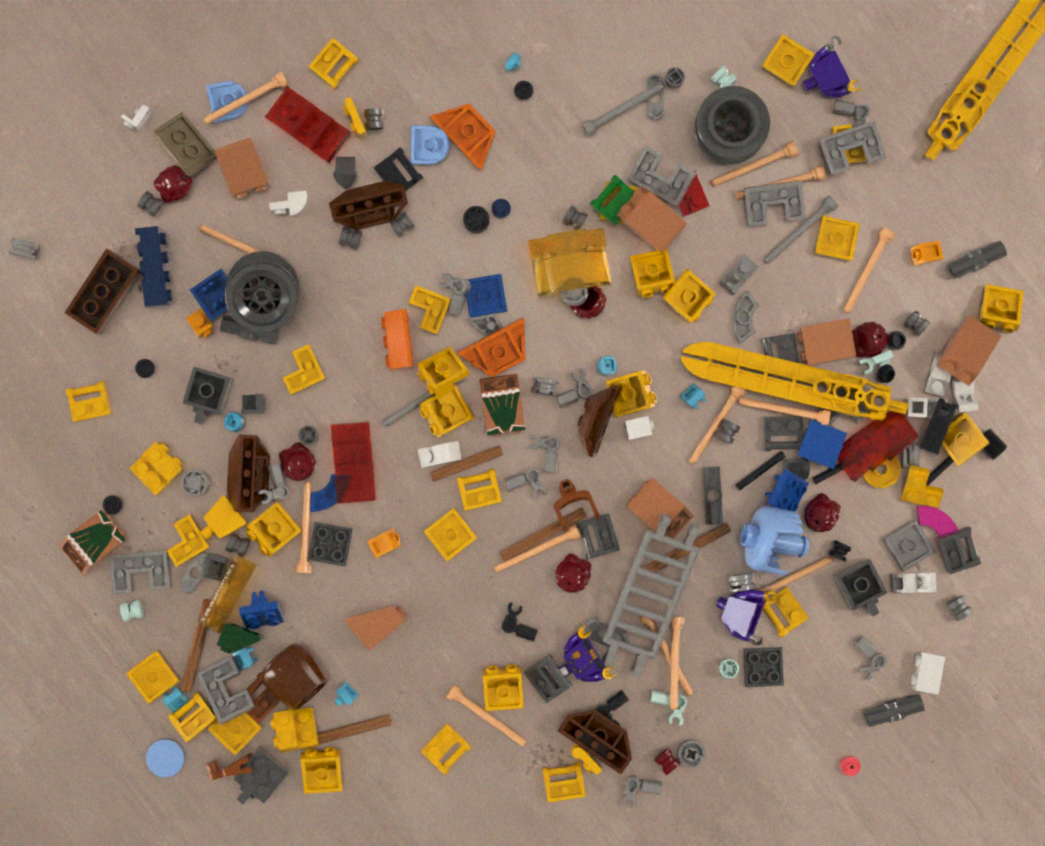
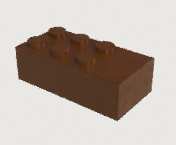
[64,249,141,335]

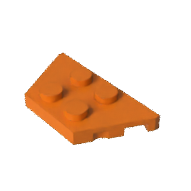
[430,104,496,171]
[457,317,525,378]

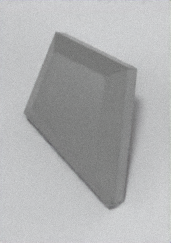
[467,313,503,337]

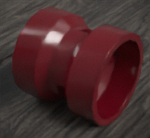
[654,748,681,775]

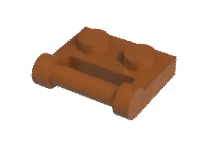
[246,672,280,724]

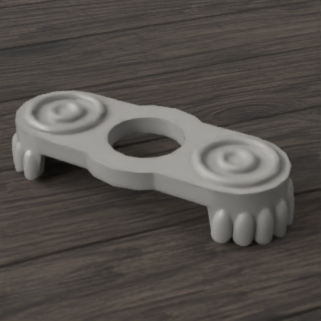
[646,74,665,120]
[179,552,208,594]

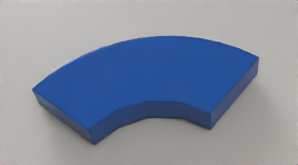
[310,474,351,512]

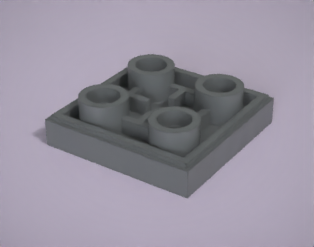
[308,522,353,566]
[743,647,784,687]

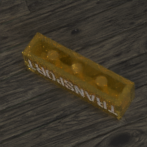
[198,555,257,634]

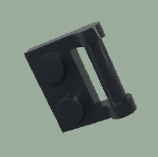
[374,147,424,192]

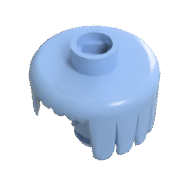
[740,506,809,576]

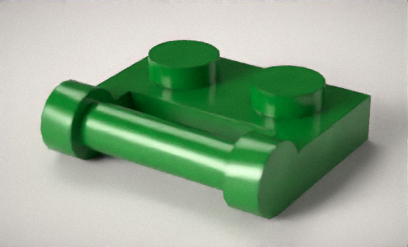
[589,175,634,226]

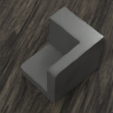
[241,394,266,414]

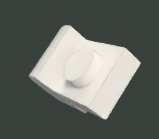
[269,190,308,218]
[925,352,952,397]
[908,397,948,418]
[418,441,462,468]

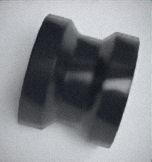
[828,540,852,562]

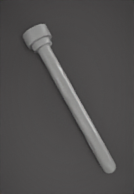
[582,83,665,137]
[764,195,839,263]
[383,379,465,426]

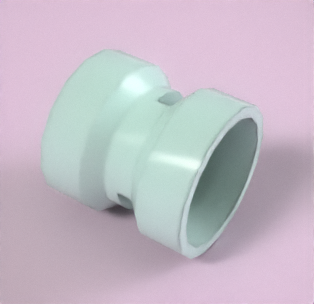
[711,65,737,88]
[120,599,144,622]
[719,658,739,679]

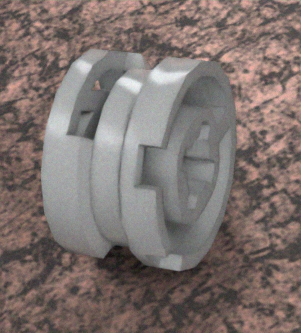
[8,238,38,259]
[561,277,588,307]
[531,376,559,396]
[900,441,920,468]
[181,470,209,496]
[728,573,757,592]
[677,740,705,768]

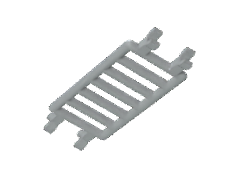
[603,513,700,677]

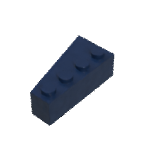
[135,226,173,308]

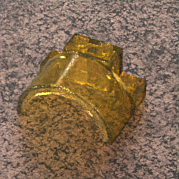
[528,228,612,298]

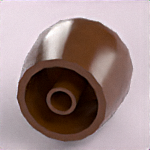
[261,643,328,711]

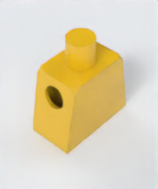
[200,495,248,540]

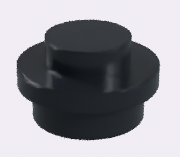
[514,81,533,100]
[888,331,906,350]
[135,359,155,378]
[877,364,895,383]
[103,495,122,514]

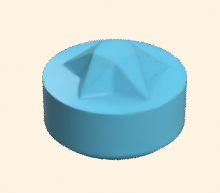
[505,52,522,71]
[597,356,617,375]
[224,412,244,432]

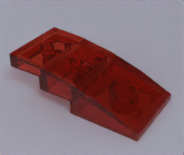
[265,86,351,163]
[837,411,919,482]
[330,421,376,504]

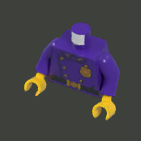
[559,624,616,682]

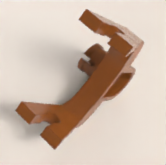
[554,479,600,533]
[205,752,253,781]

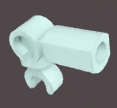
[650,690,687,725]

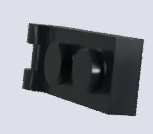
[919,398,958,455]

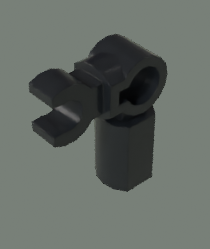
[502,602,538,642]
[595,690,629,726]

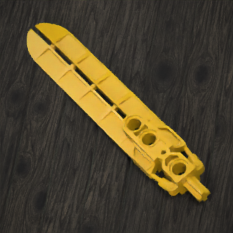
[925,0,1045,161]
[681,342,908,421]

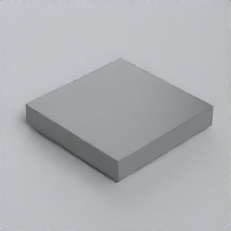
[883,519,936,572]

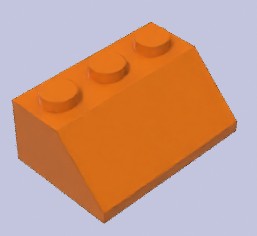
[381,308,414,371]

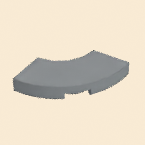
[732,291,759,344]
[580,616,631,646]

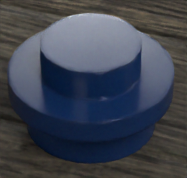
[492,199,511,218]

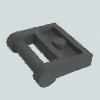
[761,333,800,376]
[764,416,803,451]
[576,513,620,560]
[938,527,982,574]
[524,654,573,703]

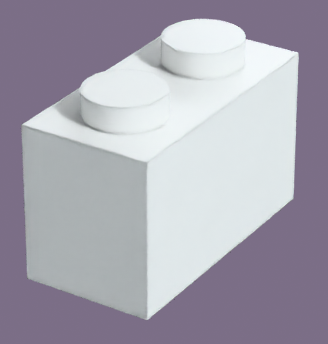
[624,416,655,441]
[911,651,945,695]

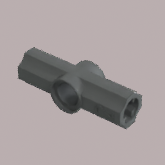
[947,240,1007,279]
[220,315,280,344]
[703,466,723,525]
[864,694,925,727]

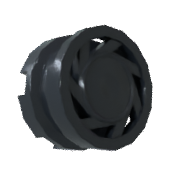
[463,206,490,234]

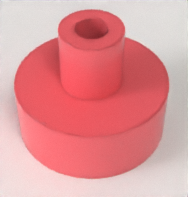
[840,756,861,776]

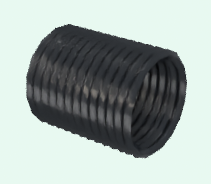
[983,429,1008,460]

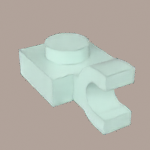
[858,350,894,375]

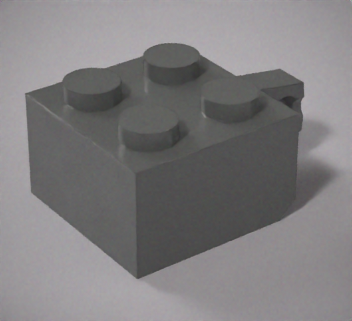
[183,367,233,425]
[833,558,887,617]
[234,746,289,804]

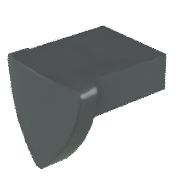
[333,157,357,189]
[783,458,810,480]
[203,553,230,582]

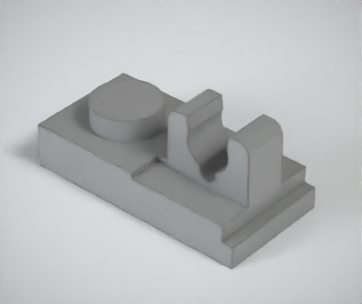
[719,254,759,296]

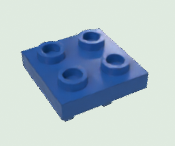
[190,269,228,322]
[765,469,809,512]
[239,590,284,629]

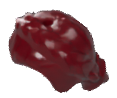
[153,165,192,203]
[568,285,607,319]
[852,322,888,357]
[279,442,316,481]
[804,493,841,532]
[555,553,592,593]

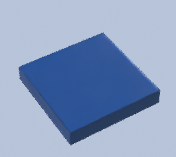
[466,274,507,318]
[797,419,847,469]

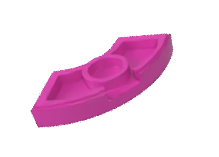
[916,506,959,537]

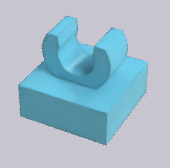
[680,383,706,409]
[232,647,258,670]
[334,682,359,706]
[162,686,189,712]

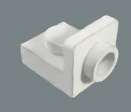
[121,104,152,130]

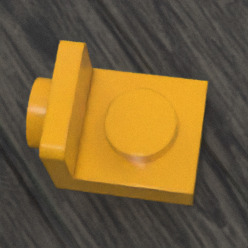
[911,240,944,266]
[186,308,215,338]
[367,528,402,558]

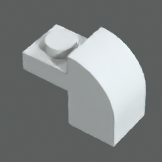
[951,375,978,412]
[892,572,937,593]

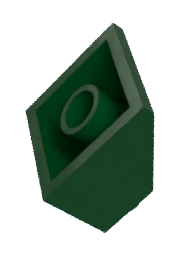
[217,622,265,654]

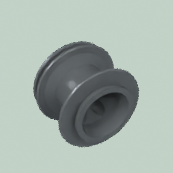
[694,86,770,164]
[225,251,300,332]

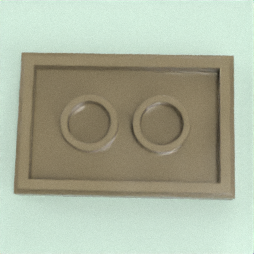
[152,112,217,178]

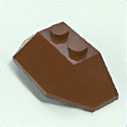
[329,181,408,230]
[577,383,622,458]
[227,434,270,512]
[557,709,632,775]

